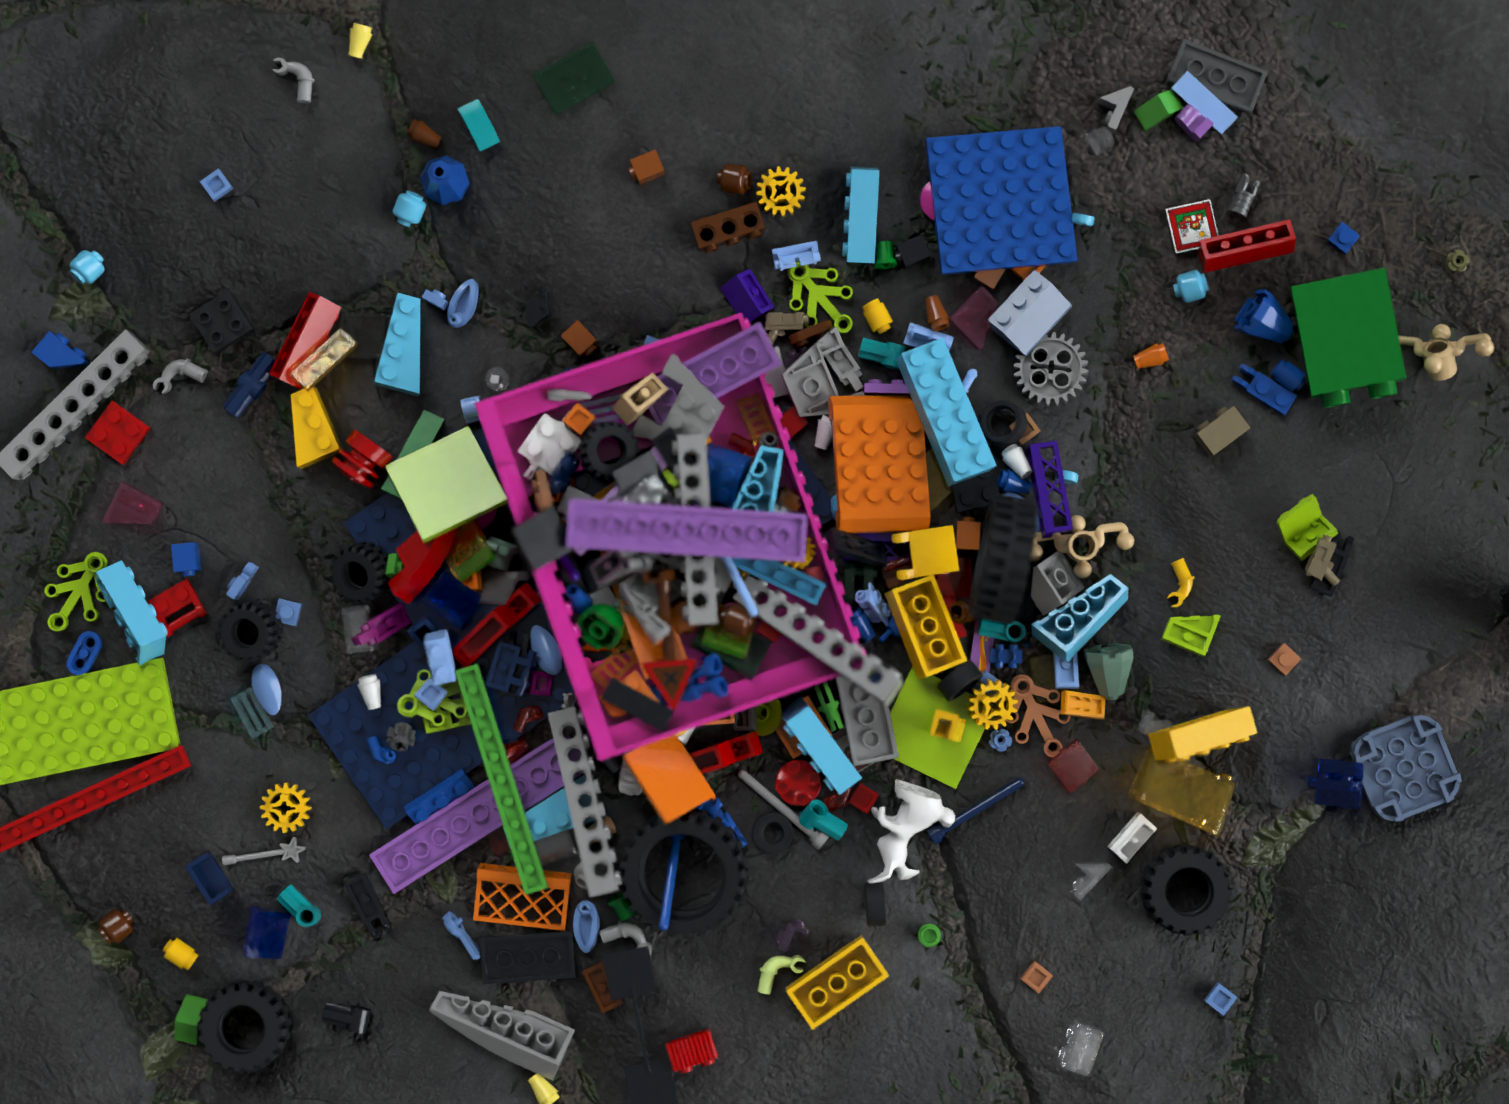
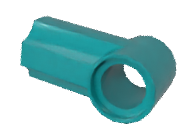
[858,337,906,370]
[978,619,1026,643]
[799,800,848,841]
[276,884,321,927]

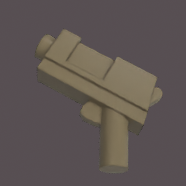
[764,312,809,346]
[1305,534,1340,586]

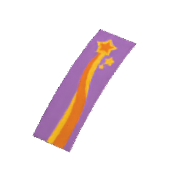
[970,618,994,673]

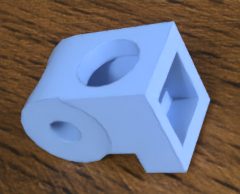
[460,395,482,424]

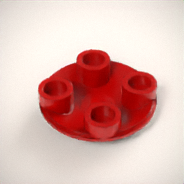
[775,760,822,806]

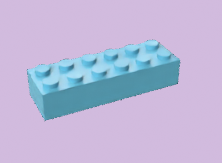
[896,338,996,487]

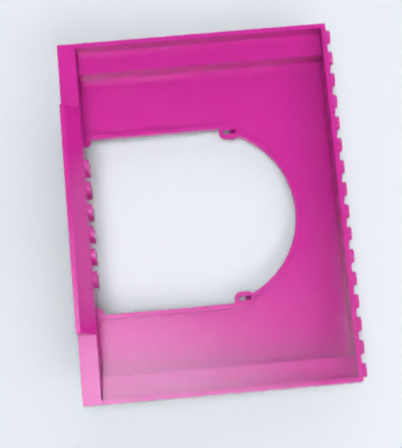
[475,313,867,761]

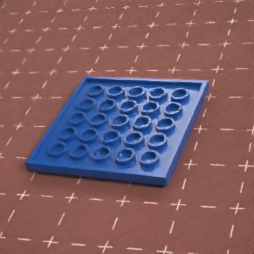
[925,126,1078,275]

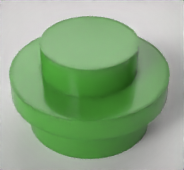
[918,923,941,947]

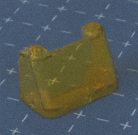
[1127,746,1236,836]

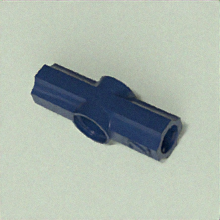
[222,352,275,419]

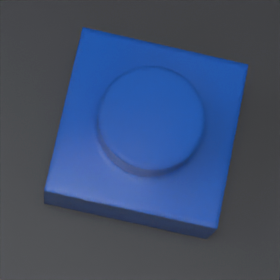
[1326,222,1360,255]

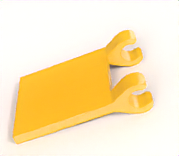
[891,525,959,580]

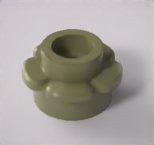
[1447,250,1469,272]

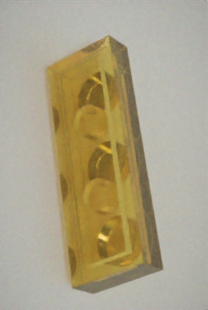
[290,328,358,392]

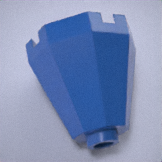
[420,155,470,206]
[1234,289,1294,343]

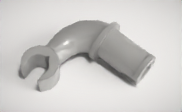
[272,58,315,103]
[153,358,208,394]
[600,920,652,955]

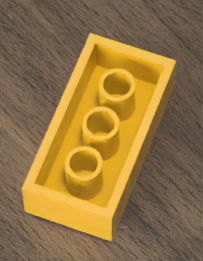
[884,574,967,680]
[1148,706,1257,763]
[785,935,889,1030]

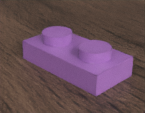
[863,379,910,395]

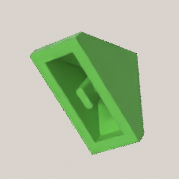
[1134,89,1184,131]
[174,994,208,1045]

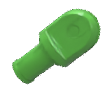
[815,681,845,732]

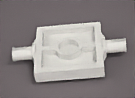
[517,411,582,481]

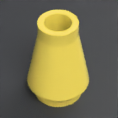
[348,23,372,59]
[528,1073,560,1104]

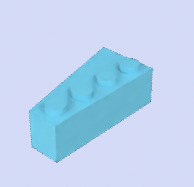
[842,167,879,263]
[373,293,420,396]
[732,445,784,512]
[96,560,168,666]
[1031,574,1128,663]
[781,696,862,794]
[503,774,596,849]

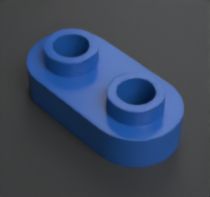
[67,631,103,675]

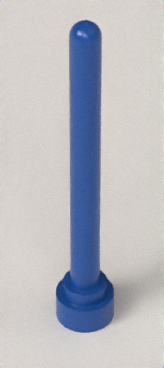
[659,834,687,931]

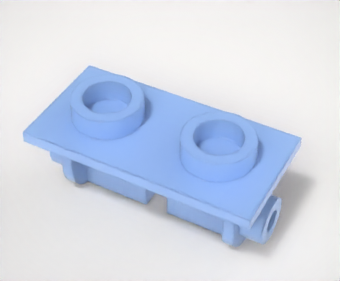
[772,241,821,271]
[903,322,953,350]
[855,582,891,627]

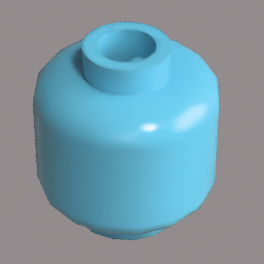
[393,191,426,227]
[69,250,105,284]
[1173,270,1209,303]

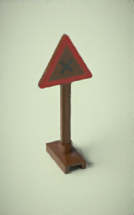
[642,569,698,710]

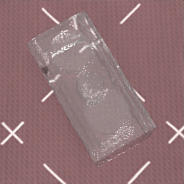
[1058,1020,1104,1077]

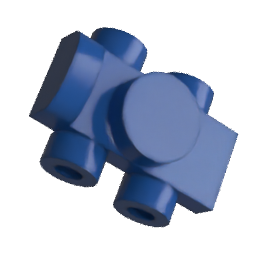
[989,644,1022,668]

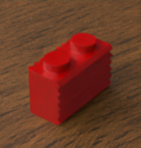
[665,1028,718,1074]

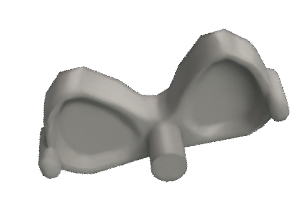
[561,693,579,712]

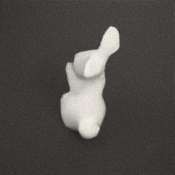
[867,779,955,883]

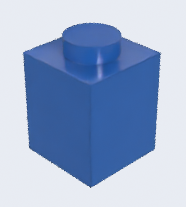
[171,542,202,577]

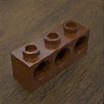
[691,202,765,253]

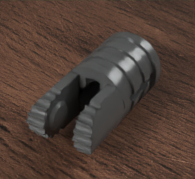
[1227,173,1260,219]

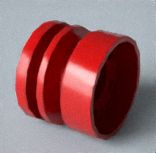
[331,429,394,489]

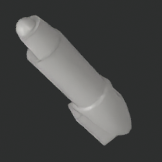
[547,388,592,401]

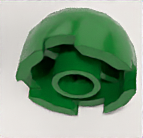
[577,603,625,650]

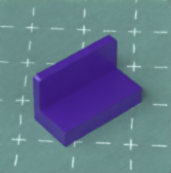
[721,269,774,323]

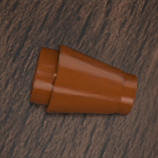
[925,295,950,331]

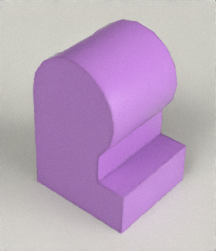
[1175,104,1214,143]

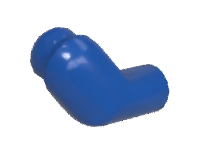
[366,735,396,764]

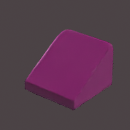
[525,670,553,696]

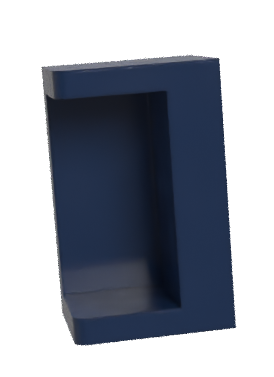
[185,852,235,905]

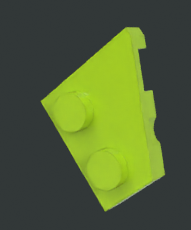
[1161,615,1221,657]

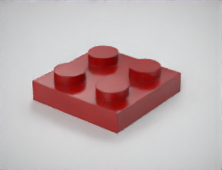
[85,401,151,465]

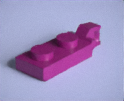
[351,602,411,646]

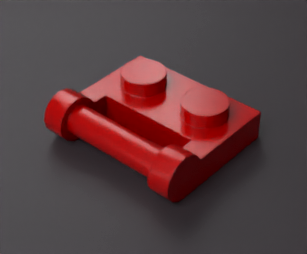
[147,579,208,638]

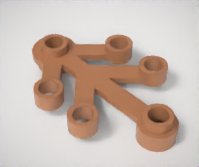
[1006,674,1071,758]

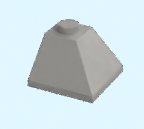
[1031,551,1085,616]

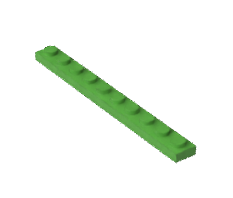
[455,664,548,895]

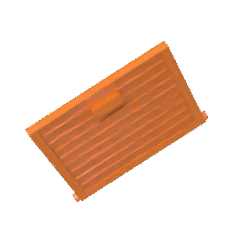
[622,735,716,825]

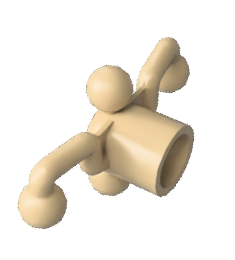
[1398,324,1494,381]
[1030,515,1134,579]

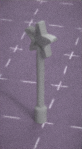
[222,837,306,865]

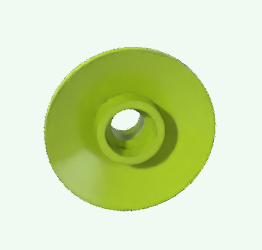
[742,698,782,736]

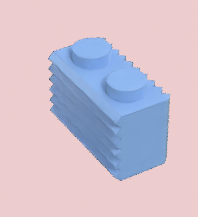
[424,629,457,685]

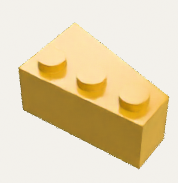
[291,385,343,469]

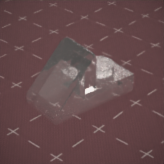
[1071,862,1112,900]

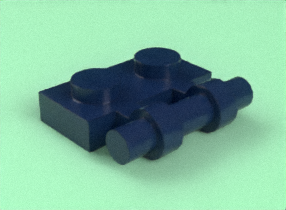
[485,641,537,697]

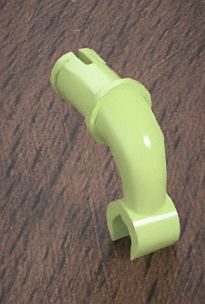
[757,955,805,994]

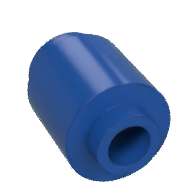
[1271,359,1306,392]

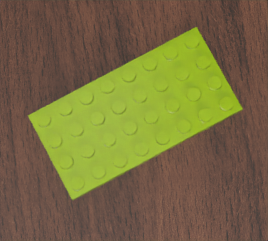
[0,658,181,785]

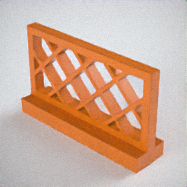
[473,863,572,931]

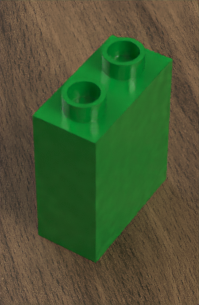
[1290,268,1406,408]

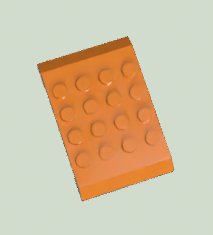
[828,395,931,534]

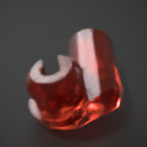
[728,433,756,462]
[512,705,543,733]
[823,786,854,811]

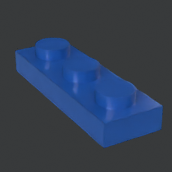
[404,769,475,825]

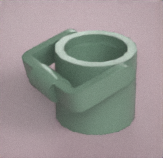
[478,535,520,572]

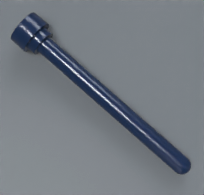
[925,778,1025,845]

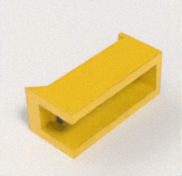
[930,709,966,742]

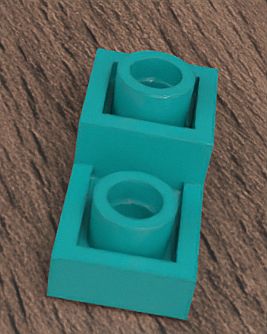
[457,99,500,151]

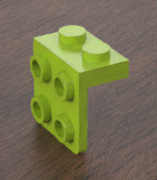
[1277,494,1338,561]

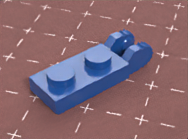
[1231,363,1297,416]

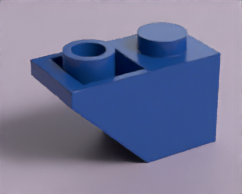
[32,331,90,370]

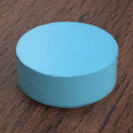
[1072,213,1095,226]
[1055,470,1079,484]

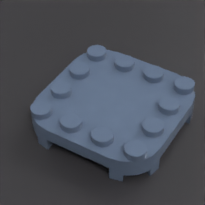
[1351,715,1462,822]

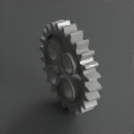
[1013,332,1088,407]

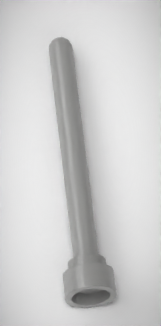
[738,770,830,850]

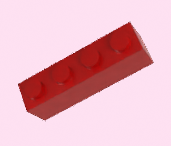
[1198,219,1296,273]
[269,292,341,390]

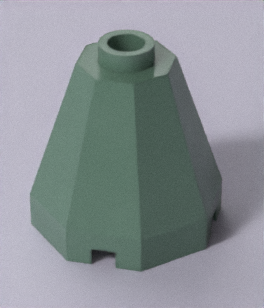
[1084,643,1134,700]

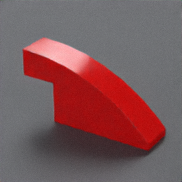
[388,527,459,604]
[452,583,542,668]
[688,731,764,774]

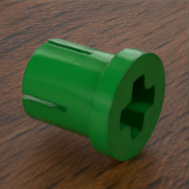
[874,241,897,269]
[607,892,637,921]

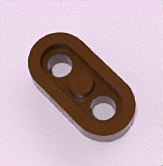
[788,320,833,348]
[776,485,802,512]

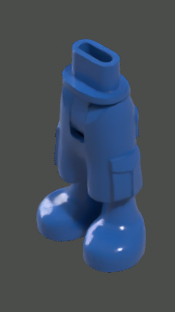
[649,654,728,704]

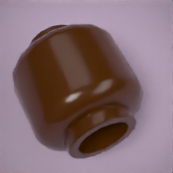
[717,164,752,195]
[719,604,756,637]
[97,909,134,944]

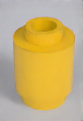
[862,298,893,334]
[162,938,199,970]

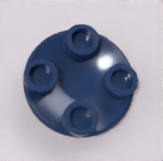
[549,452,580,495]

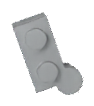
[589,550,652,587]

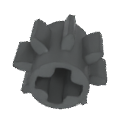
[387,722,416,751]

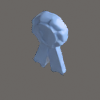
[442,911,480,960]

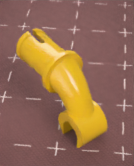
[1167,558,1195,608]

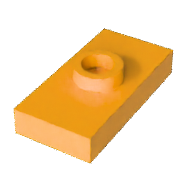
[1060,690,1105,720]

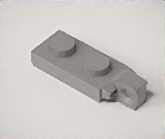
[824,344,864,392]

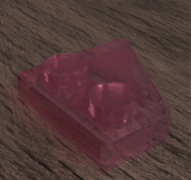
[949,286,998,350]
[102,482,164,524]

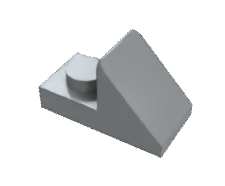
[1097,86,1134,135]

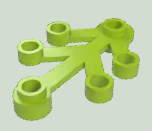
[788,261,853,334]
[44,552,108,631]
[397,669,485,727]

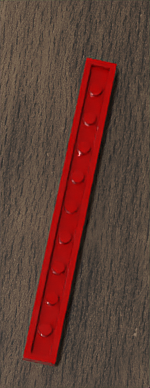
[0,745,192,853]

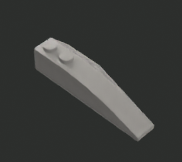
[429,991,575,1080]

